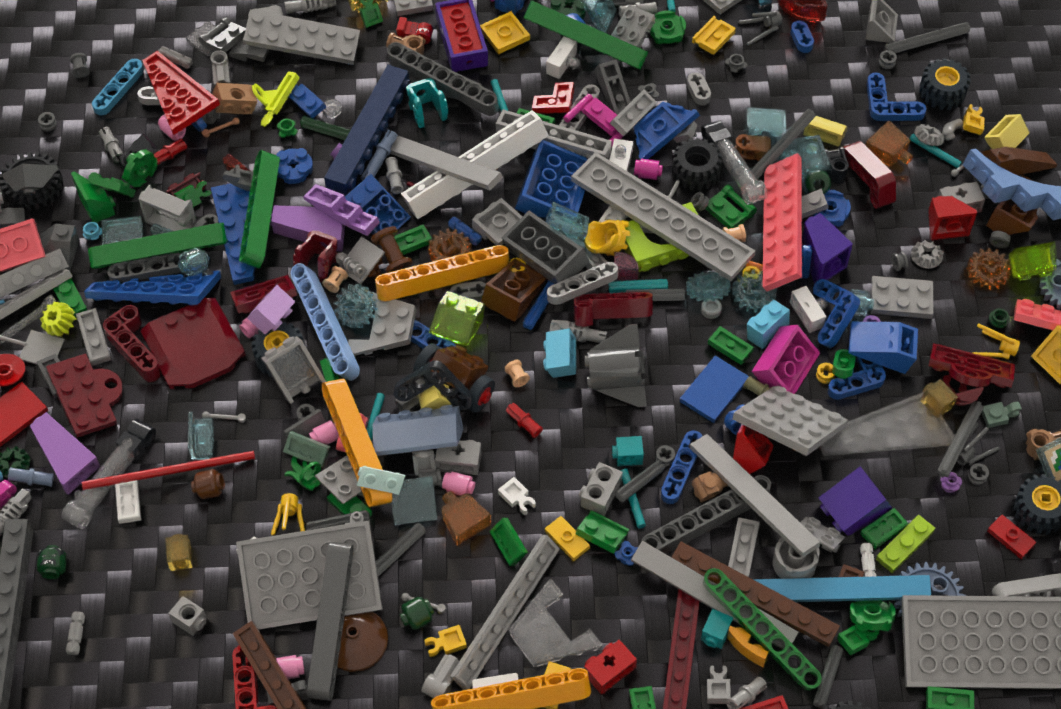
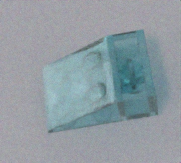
[744,107,787,137]

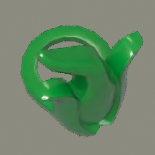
[284,456,321,491]

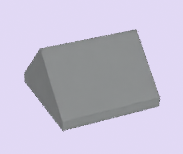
[866,0,898,43]

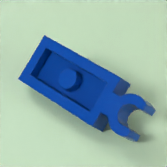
[289,83,326,118]

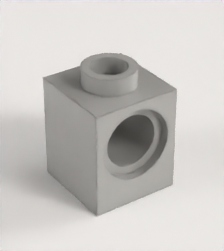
[169,596,207,636]

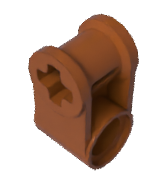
[733,134,771,161]

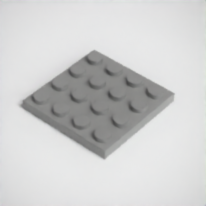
[733,386,848,456]

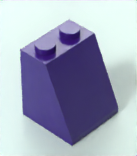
[802,213,853,283]
[819,466,893,536]

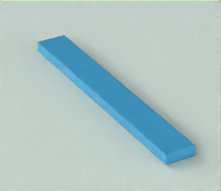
[753,575,931,602]

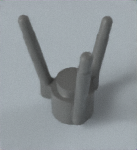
[739,11,782,46]
[957,422,1000,466]

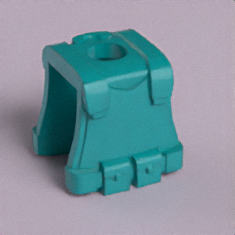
[406,78,448,128]

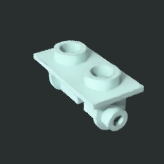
[357,466,405,495]

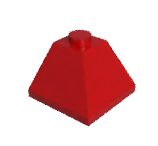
[929,196,977,240]
[733,424,773,474]

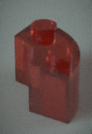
[778,0,828,22]

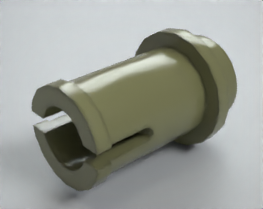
[744,376,771,396]

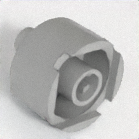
[772,537,820,579]

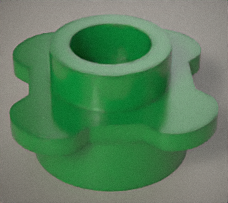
[277,119,298,138]

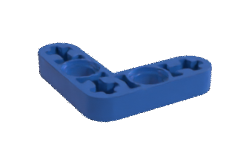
[867,72,927,121]
[813,279,860,348]
[828,356,886,400]

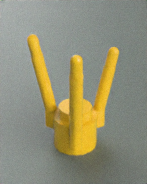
[973,324,1020,360]
[271,493,305,536]

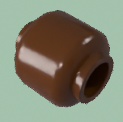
[191,469,225,499]

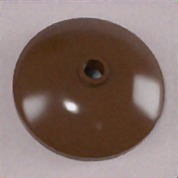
[337,611,388,672]

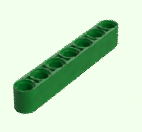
[524,1,648,70]
[239,150,280,269]
[88,223,228,269]
[703,568,822,691]

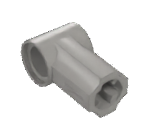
[210,51,230,87]
[422,654,459,698]

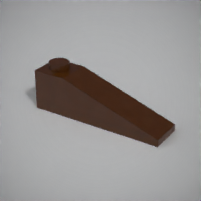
[981,147,1058,175]
[986,175,1038,235]

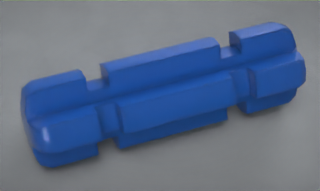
[448,217,482,246]
[802,245,812,278]

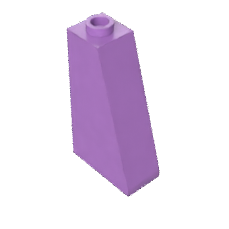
[270,205,345,252]
[30,412,100,495]

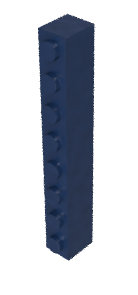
[324,65,411,196]

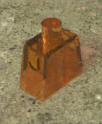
[865,121,913,166]
[441,491,491,546]

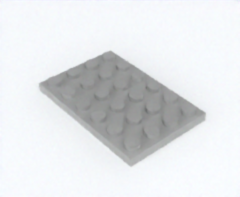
[236,521,383,629]

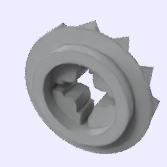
[914,124,945,146]
[911,240,943,268]

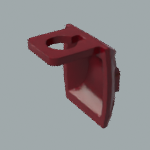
[942,374,984,406]

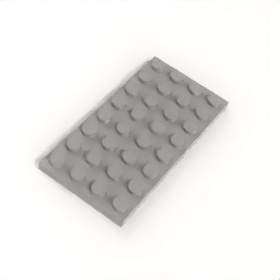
[902,595,1061,689]

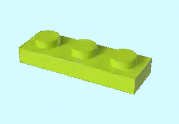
[876,515,936,574]

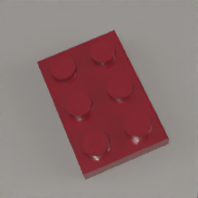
[230,275,297,313]

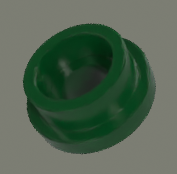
[989,308,1010,328]

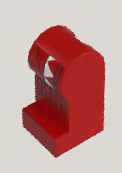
[396,17,433,44]

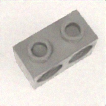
[579,462,623,516]

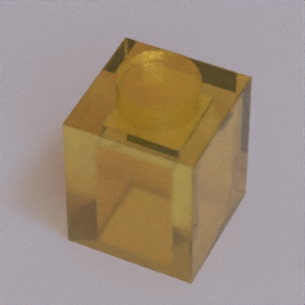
[920,379,958,418]
[165,534,193,571]

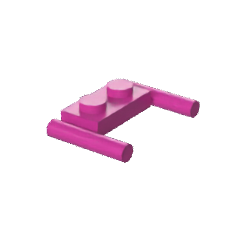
[563,94,631,148]

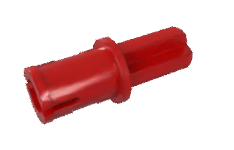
[154,138,187,165]
[506,403,543,438]

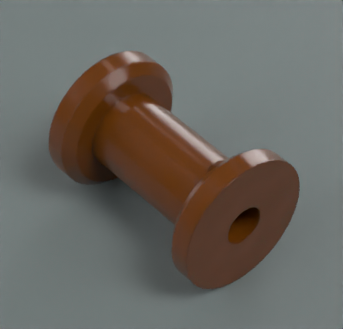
[371,226,413,273]

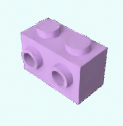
[247,285,295,334]

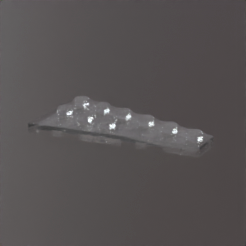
[819,391,955,456]

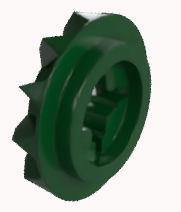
[0,446,30,478]

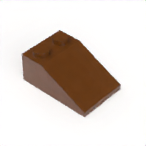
[480,258,548,322]

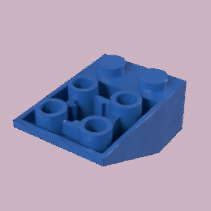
[345,174,411,235]
[848,321,918,374]

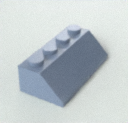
[373,405,463,456]

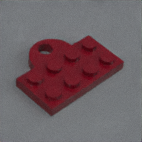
[928,343,1015,388]
[46,353,122,438]

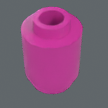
[634,158,663,180]

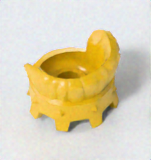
[584,220,630,257]

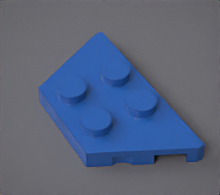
[634,102,700,160]

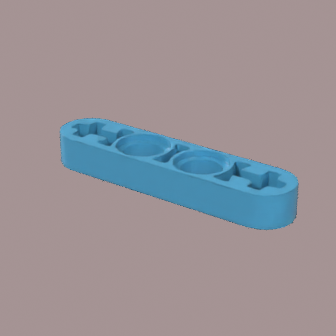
[92,59,144,115]

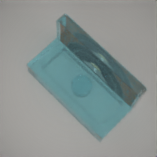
[188,411,214,460]

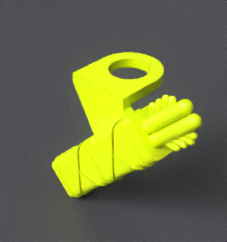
[252,72,300,127]

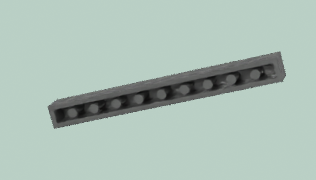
[0,519,33,709]

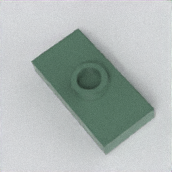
[283,431,330,467]

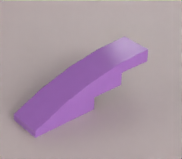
[303,184,380,236]

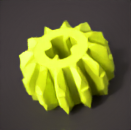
[40,301,76,337]

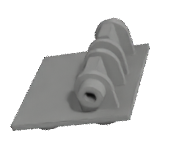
[611,5,656,48]
[335,236,385,284]
[315,456,364,504]
[800,517,845,553]

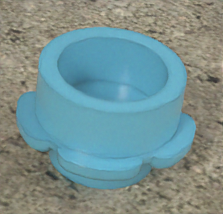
[83,222,102,240]

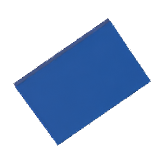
[680,356,749,423]

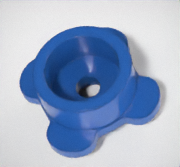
[615,541,638,565]

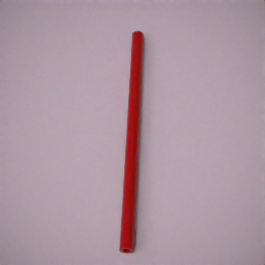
[82,451,255,490]

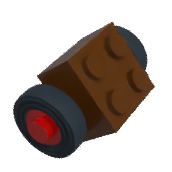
[413,344,495,412]

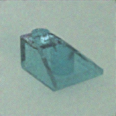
[580,0,616,33]

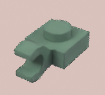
[981,402,1022,428]

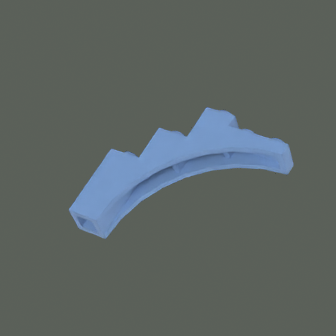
[963,149,1061,220]

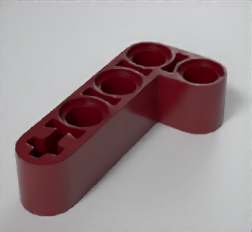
[843,141,896,209]
[573,292,653,327]
[103,305,161,382]

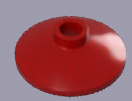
[0,354,25,386]

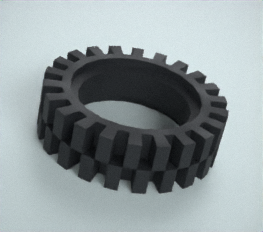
[0,152,63,210]

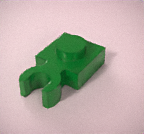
[359,0,383,28]
[174,181,212,207]
[837,625,879,655]

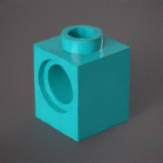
[612,436,644,466]
[701,609,733,649]

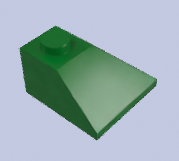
[71,172,116,223]

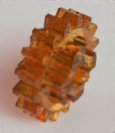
[428,228,472,261]
[967,248,1012,289]

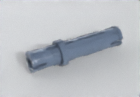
[360,130,398,181]

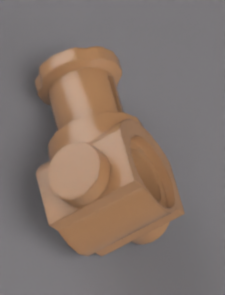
[386,32,426,56]
[1026,429,1061,461]
[692,471,728,503]

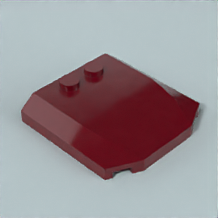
[141,298,246,389]

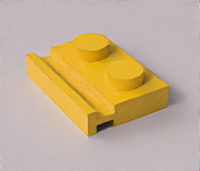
[692,16,736,55]

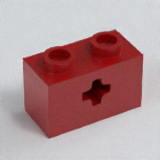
[584,640,637,695]

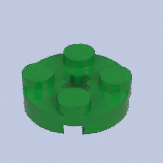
[649,11,686,44]
[122,149,157,187]
[849,600,896,631]

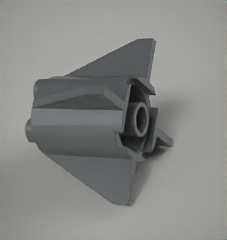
[585,324,647,407]

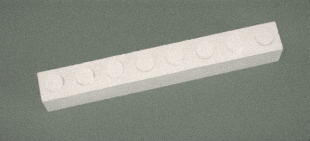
[401,110,549,219]

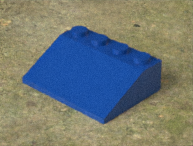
[515,140,588,220]

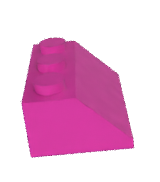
[751,325,820,394]

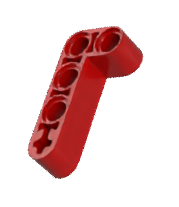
[232,645,277,709]

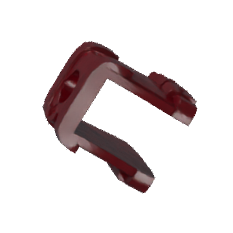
[293,230,338,283]

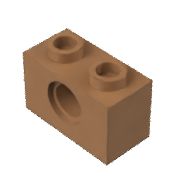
[212,83,258,114]

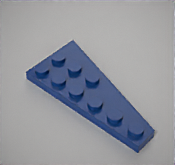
[211,183,255,285]
[84,270,221,305]

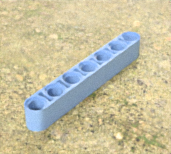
[290,263,360,381]

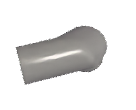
[942,118,963,141]

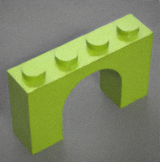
[624,202,698,273]

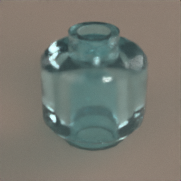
[178,247,209,276]
[848,289,874,317]

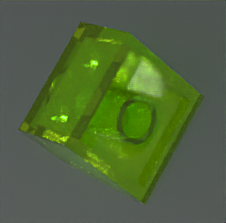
[1009,241,1057,280]
[429,291,485,346]

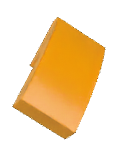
[727,626,769,668]

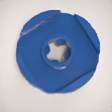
[276,148,313,184]
[812,190,851,226]

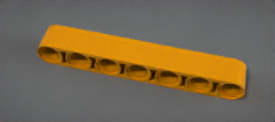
[375,245,509,301]
[322,378,392,507]
[431,668,591,709]

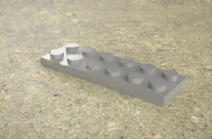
[243,9,360,65]

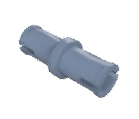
[8,467,54,487]

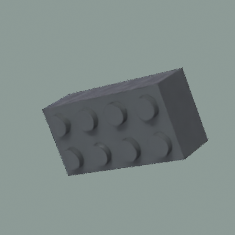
[501,211,589,284]

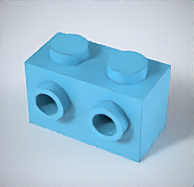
[747,300,790,349]
[543,328,576,378]

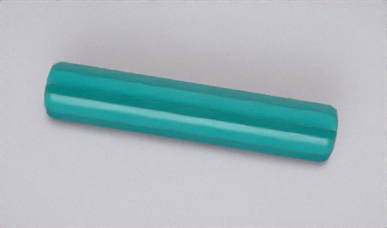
[608,279,668,293]

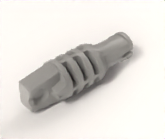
[285,0,336,14]
[549,320,607,343]
[0,489,31,536]

